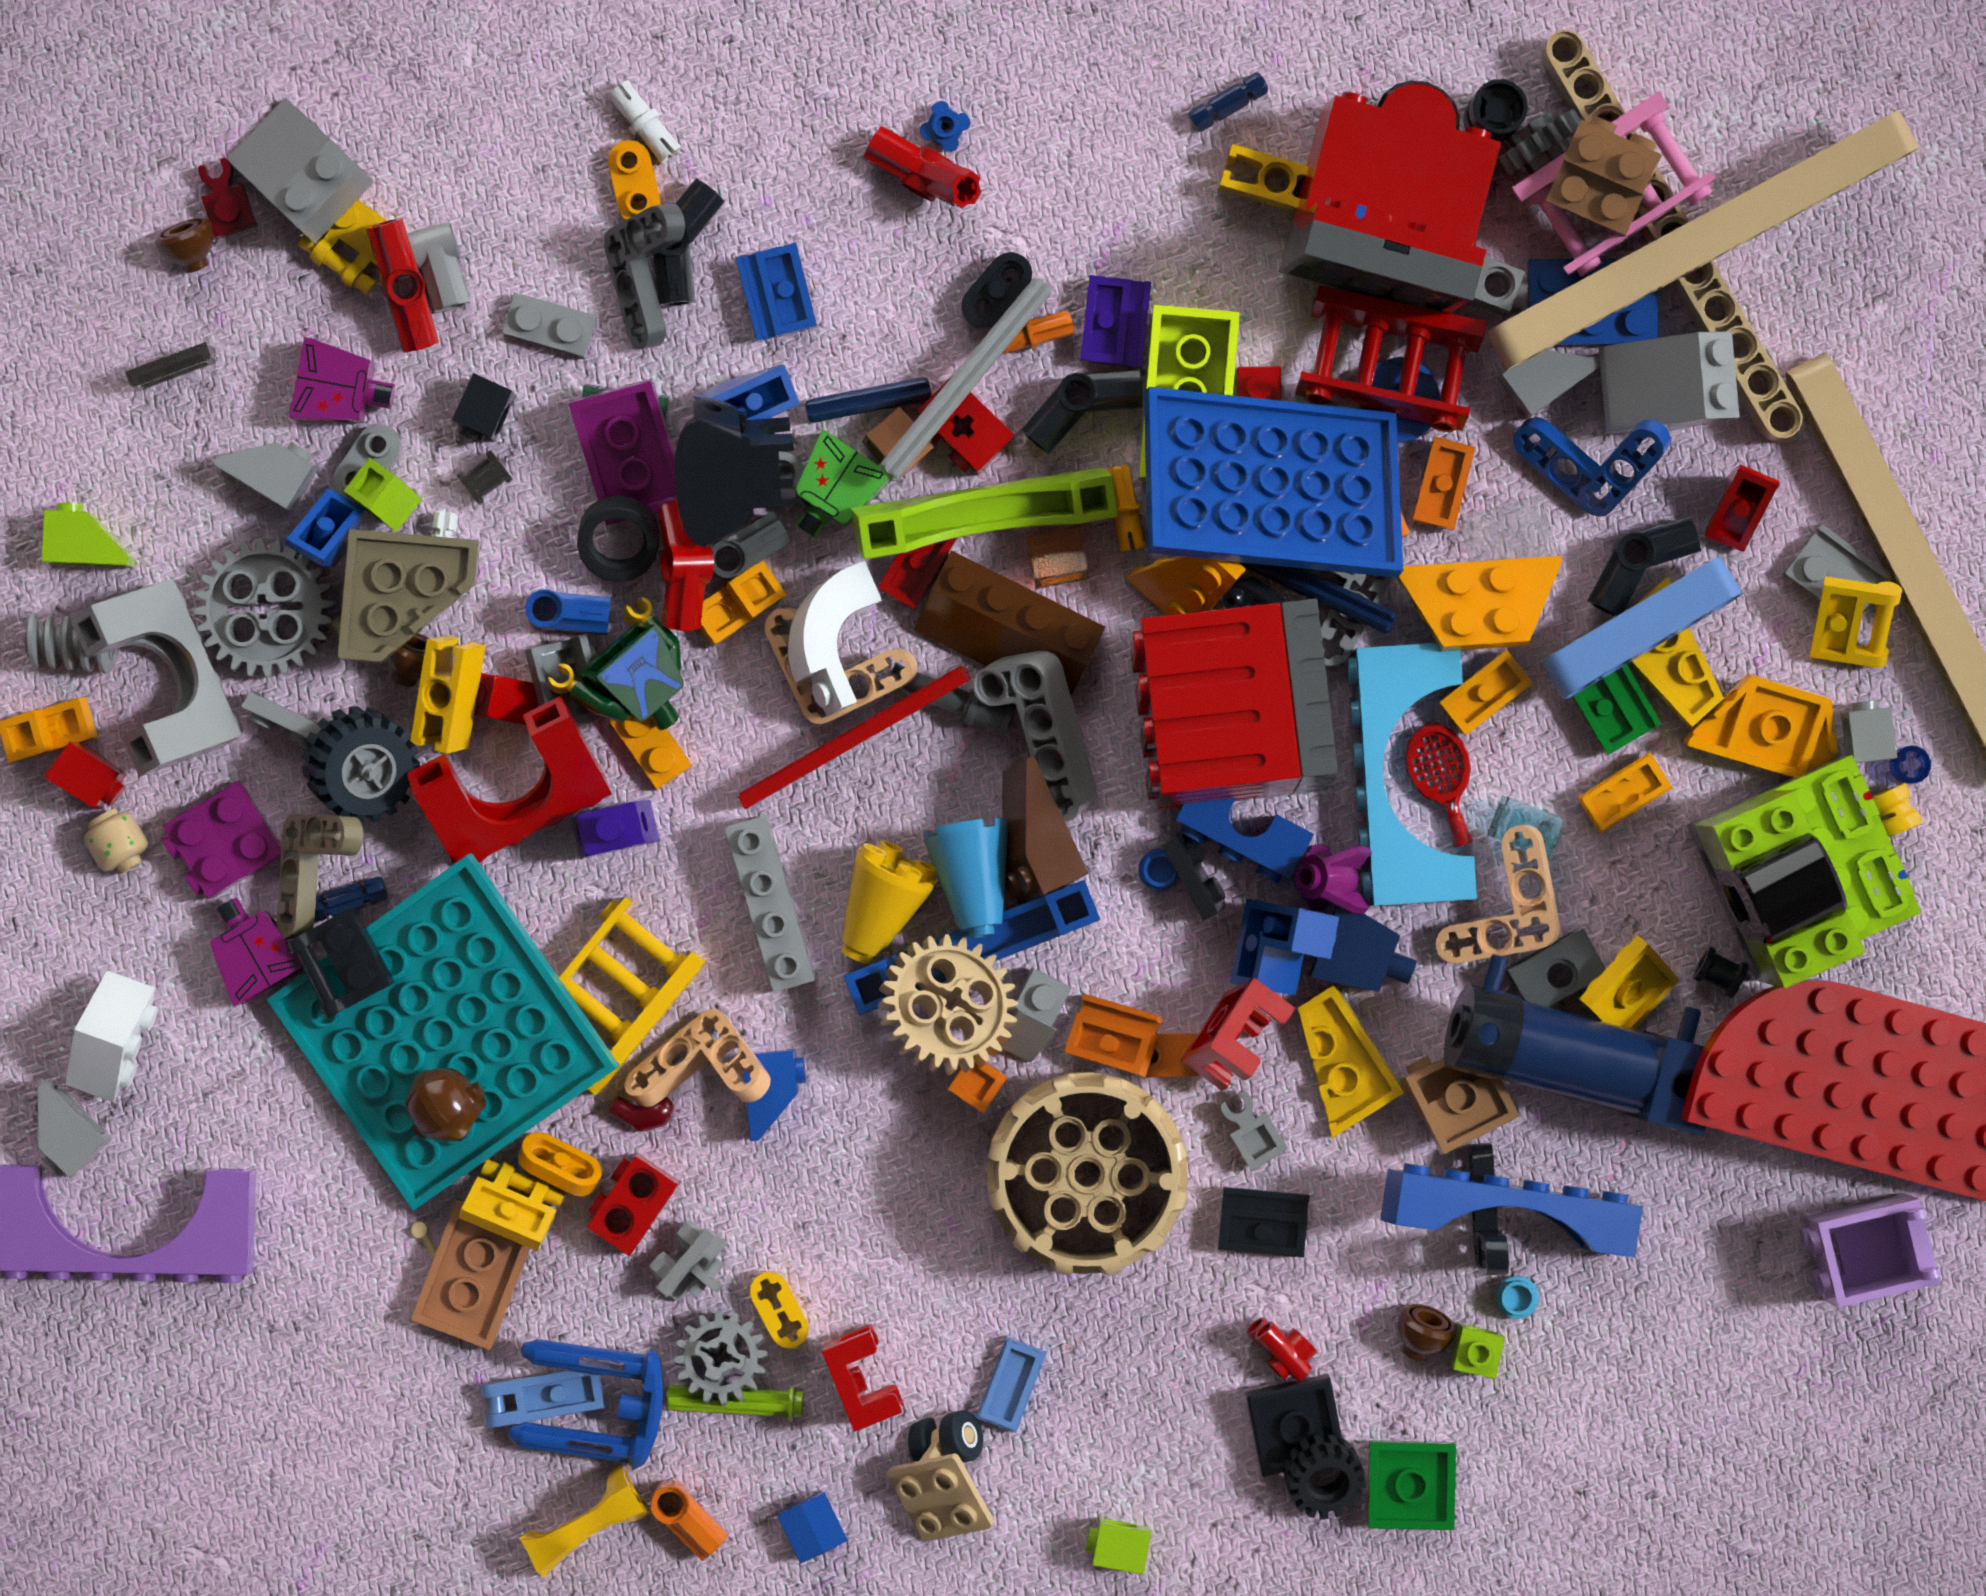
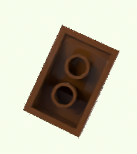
[1002,756,1089,905]

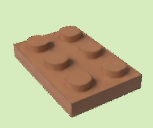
[410,1198,530,1351]

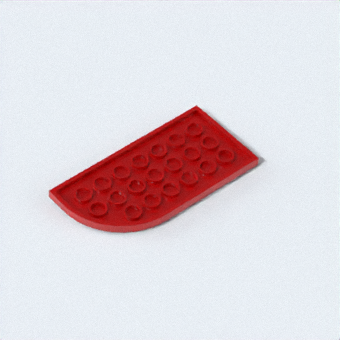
[1681,979,1986,1201]

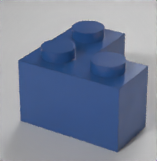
[1230,898,1339,996]

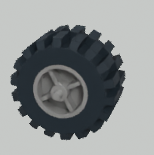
[301,706,420,823]

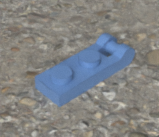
[480,1369,606,1428]

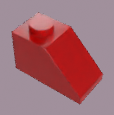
[44,742,127,809]

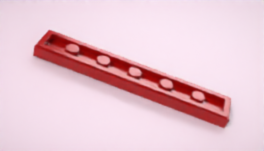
[738,666,972,810]

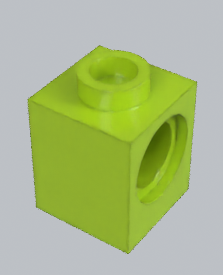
[344,457,422,532]
[1449,1323,1505,1379]
[1085,1517,1151,1575]

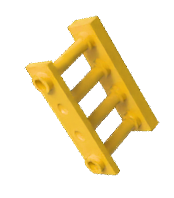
[559,897,708,1096]

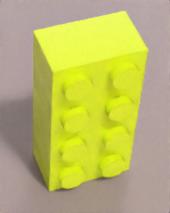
[1138,305,1240,482]

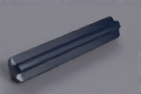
[805,377,932,423]

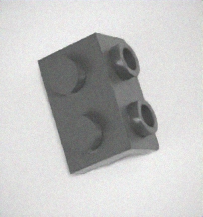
[525,634,605,726]

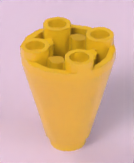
[841,840,937,964]

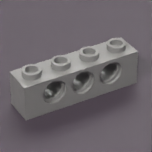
[724,815,817,993]

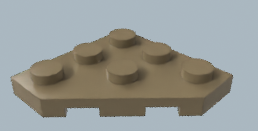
[337,529,480,663]

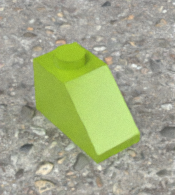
[42,503,136,568]

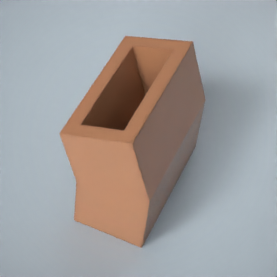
[862,406,936,481]

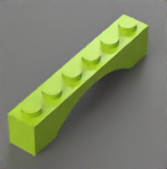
[851,467,1118,559]

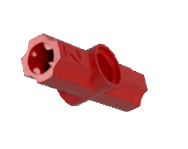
[366,218,439,353]

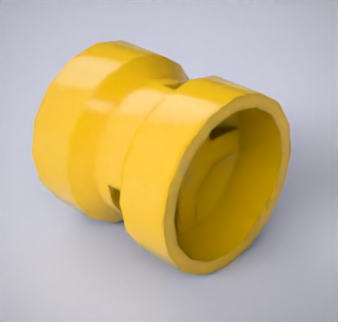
[1872,782,1923,837]

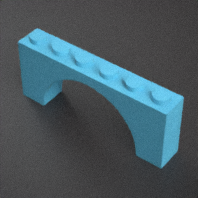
[1347,643,1477,906]

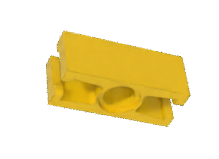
[1218,144,1309,212]
[410,635,486,754]

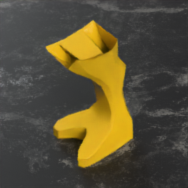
[520,1463,652,1578]

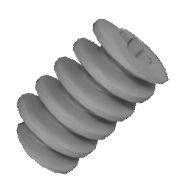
[25,612,118,674]

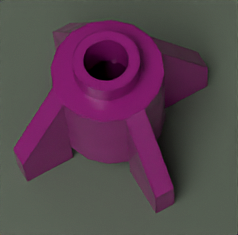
[1295,844,1372,914]

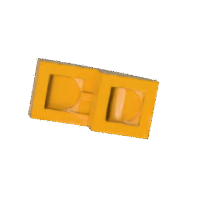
[700,561,787,648]
[0,696,98,763]

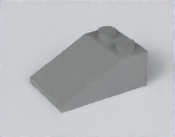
[227,97,374,244]

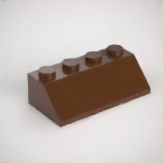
[914,550,1105,696]

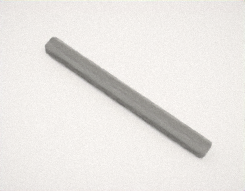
[879,277,1052,481]

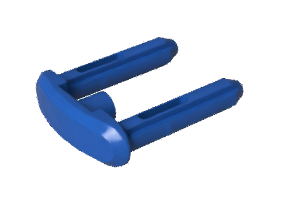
[509,1339,664,1470]

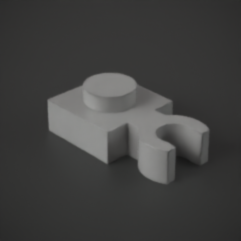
[1220,1090,1288,1171]

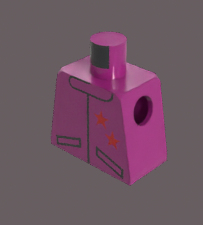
[289,337,395,423]
[210,897,303,1007]

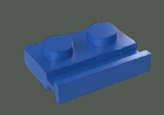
[736,242,817,342]

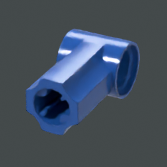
[525,589,611,635]

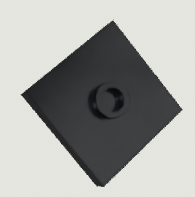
[1244,1373,1342,1477]

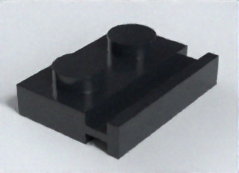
[1217,1186,1310,1258]

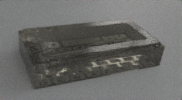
[125,342,218,391]

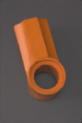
[650,1479,729,1561]

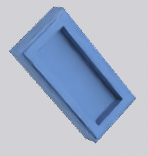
[976,1336,1047,1433]

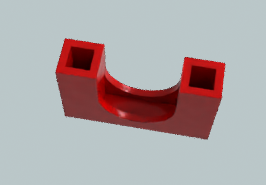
[407,696,612,864]

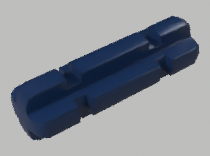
[1189,72,1268,132]
[314,876,388,923]

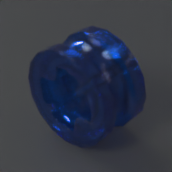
[1889,746,1931,784]

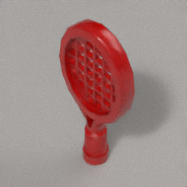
[1405,724,1474,848]

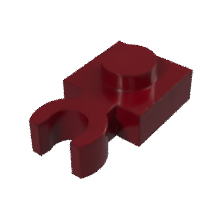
[198,157,258,239]

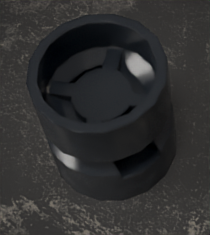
[1463,79,1528,145]

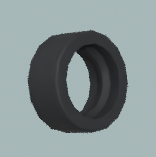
[577,495,660,582]

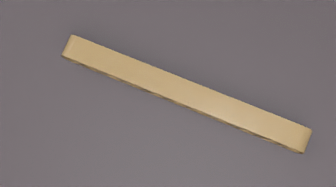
[1541,30,1803,442]
[1486,110,1920,371]
[1785,352,1986,762]

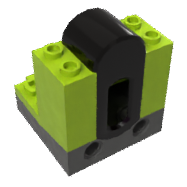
[1687,755,1922,988]

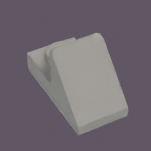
[999,967,1071,1063]

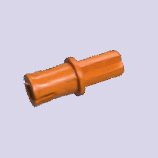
[987,311,1074,355]

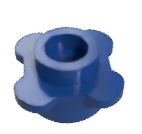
[920,101,970,152]

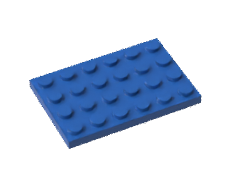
[1144,387,1403,578]

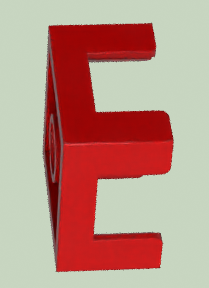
[1181,978,1295,1091]
[822,1324,904,1432]

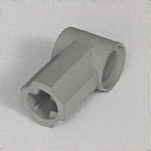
[408,222,471,313]

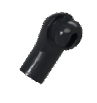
[1220,577,1285,609]

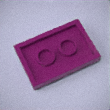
[568,378,677,526]

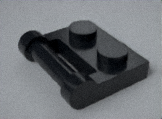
[285,906,395,1020]

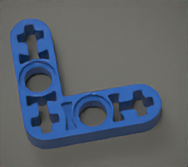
[1513,417,1671,517]

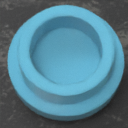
[1495,1276,1539,1319]

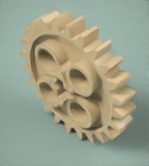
[878,934,1018,1075]

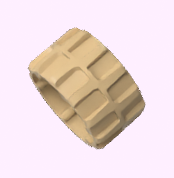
[987,1071,1188,1276]

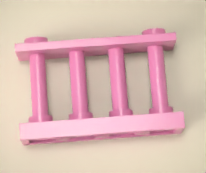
[1512,91,1716,277]

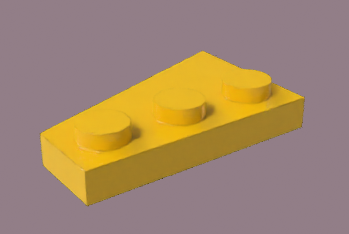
[1629,576,1724,729]
[1298,983,1405,1139]

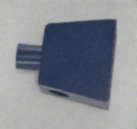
[1308,905,1417,992]

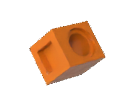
[948,1061,1008,1113]

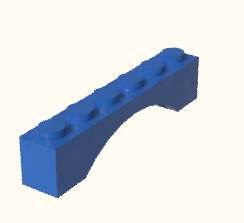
[844,880,1100,1016]
[1380,1163,1643,1258]

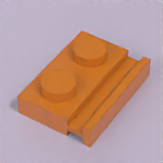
[1064,993,1165,1078]

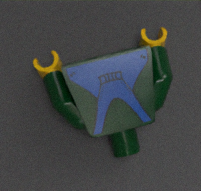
[548,597,684,730]

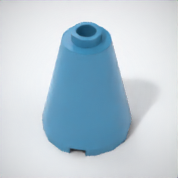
[923,818,1009,938]

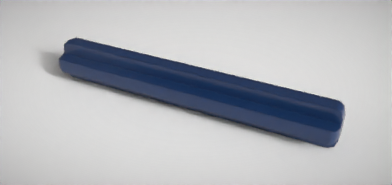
[1239,562,1397,634]

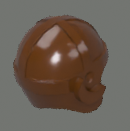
[405,1068,486,1142]

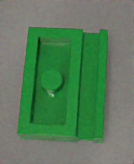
[1572,664,1662,756]

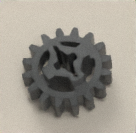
[1496,108,1581,178]

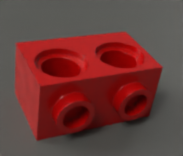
[586,1153,680,1256]

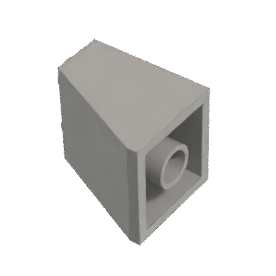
[1598,331,1740,433]

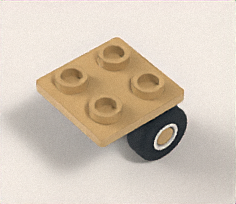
[886,1410,994,1542]

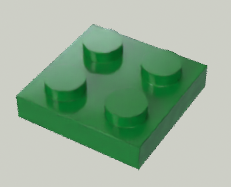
[1367,1440,1456,1530]

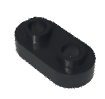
[961,252,1032,329]

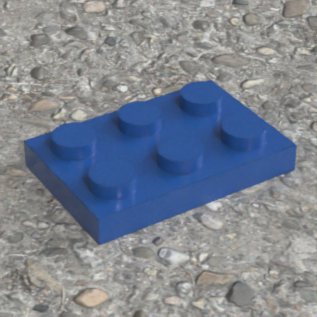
[1527,259,1658,346]

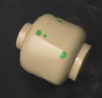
[84,808,148,875]

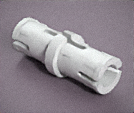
[607,80,682,164]

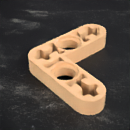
[764,607,918,724]
[1436,824,1560,963]
[624,1009,771,1107]

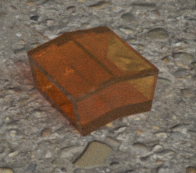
[1027,527,1089,589]

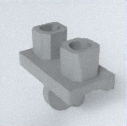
[648,1221,728,1301]

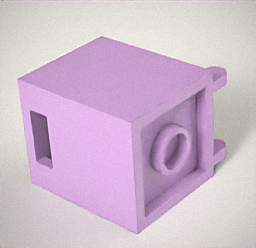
[1800,1193,1941,1308]

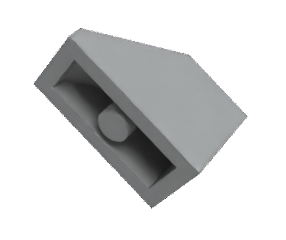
[1497,350,1600,419]
[213,442,319,512]
[37,1079,113,1178]

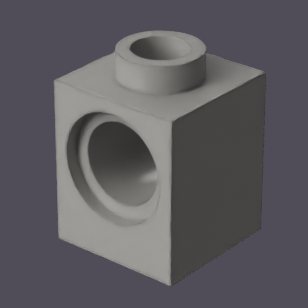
[1470,256,1528,316]
[1841,700,1897,763]

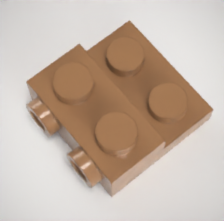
[1546,115,1662,236]
[1399,1048,1520,1155]

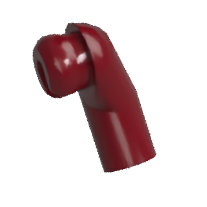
[608,1096,674,1132]

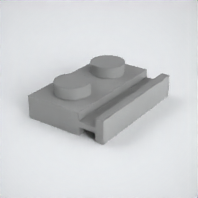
[1782,524,1891,611]

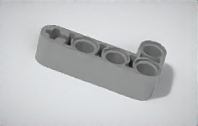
[972,650,1097,822]

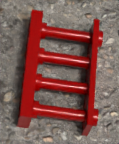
[1295,285,1487,432]

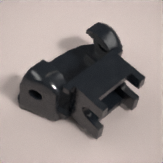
[675,399,797,547]

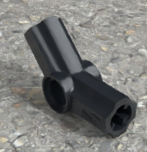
[653,178,725,306]
[1021,371,1142,455]
[1587,516,1701,617]

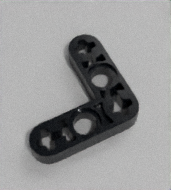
[1468,1143,1509,1276]

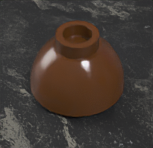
[154,218,214,273]
[386,633,429,687]
[1398,1304,1457,1362]

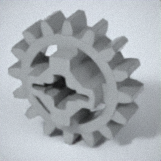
[674,1310,769,1406]

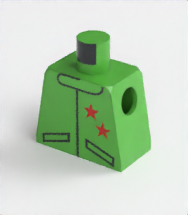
[795,429,891,539]

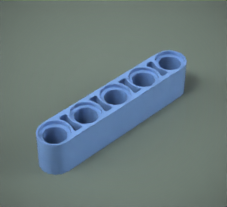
[1541,557,1743,700]

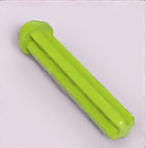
[666,1384,804,1422]

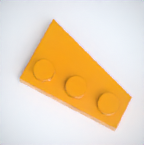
[1125,556,1246,616]

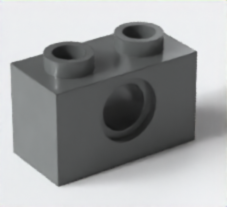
[1505,928,1606,1010]

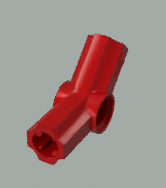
[863,126,982,209]
[658,499,714,631]

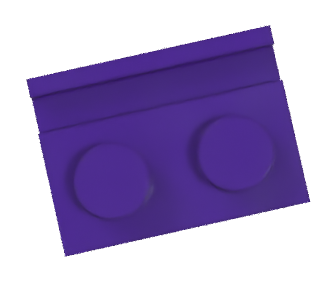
[1080,275,1151,369]

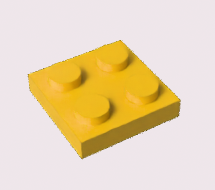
[1579,935,1680,1030]

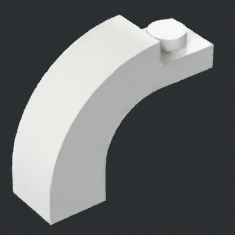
[788,561,882,717]

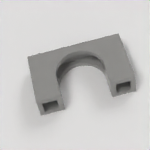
[70,578,242,777]

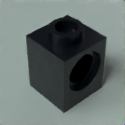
[452,373,516,444]

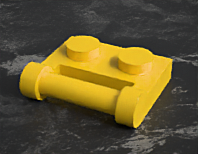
[1810,576,1902,668]

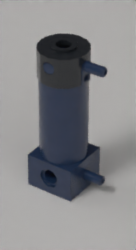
[1444,954,1707,1136]

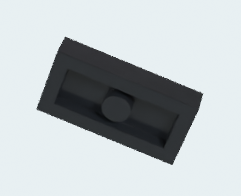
[1162,834,1226,921]

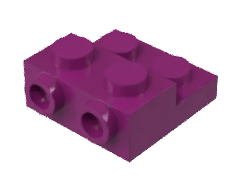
[162,780,281,899]

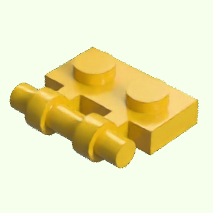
[298,200,387,296]
[459,1159,566,1252]

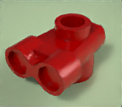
[1247,1317,1317,1381]

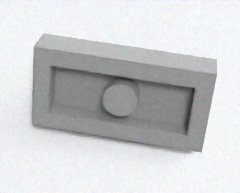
[502,292,598,359]
[242,692,321,748]

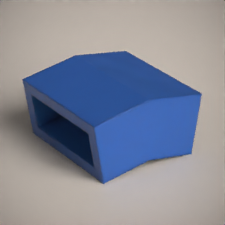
[777,1491,848,1564]

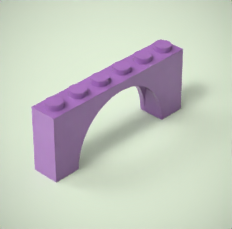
[0,1164,256,1283]

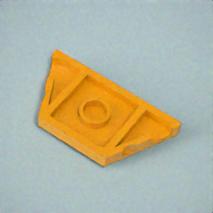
[1395,556,1562,651]
[1683,673,1838,778]

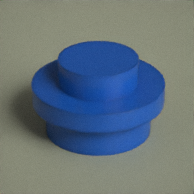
[1138,848,1180,891]

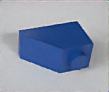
[693,364,800,420]
[285,488,365,567]
[744,1049,806,1141]

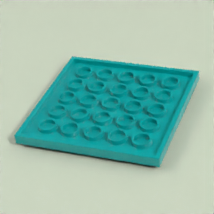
[266,853,620,1211]

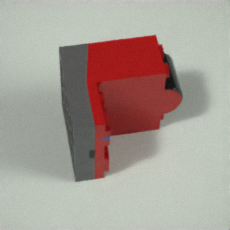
[1278,80,1501,313]

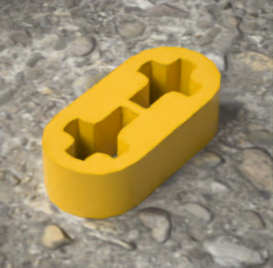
[750,1270,809,1349]

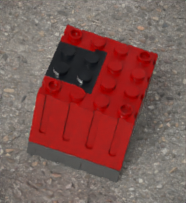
[1130,599,1338,810]

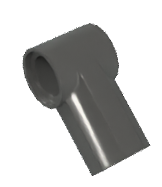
[712,511,792,580]

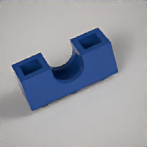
[1176,799,1314,884]

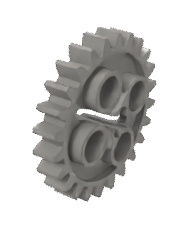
[194,538,336,678]

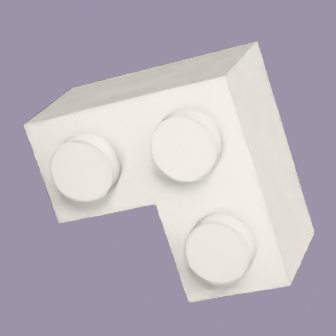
[65,970,158,1102]

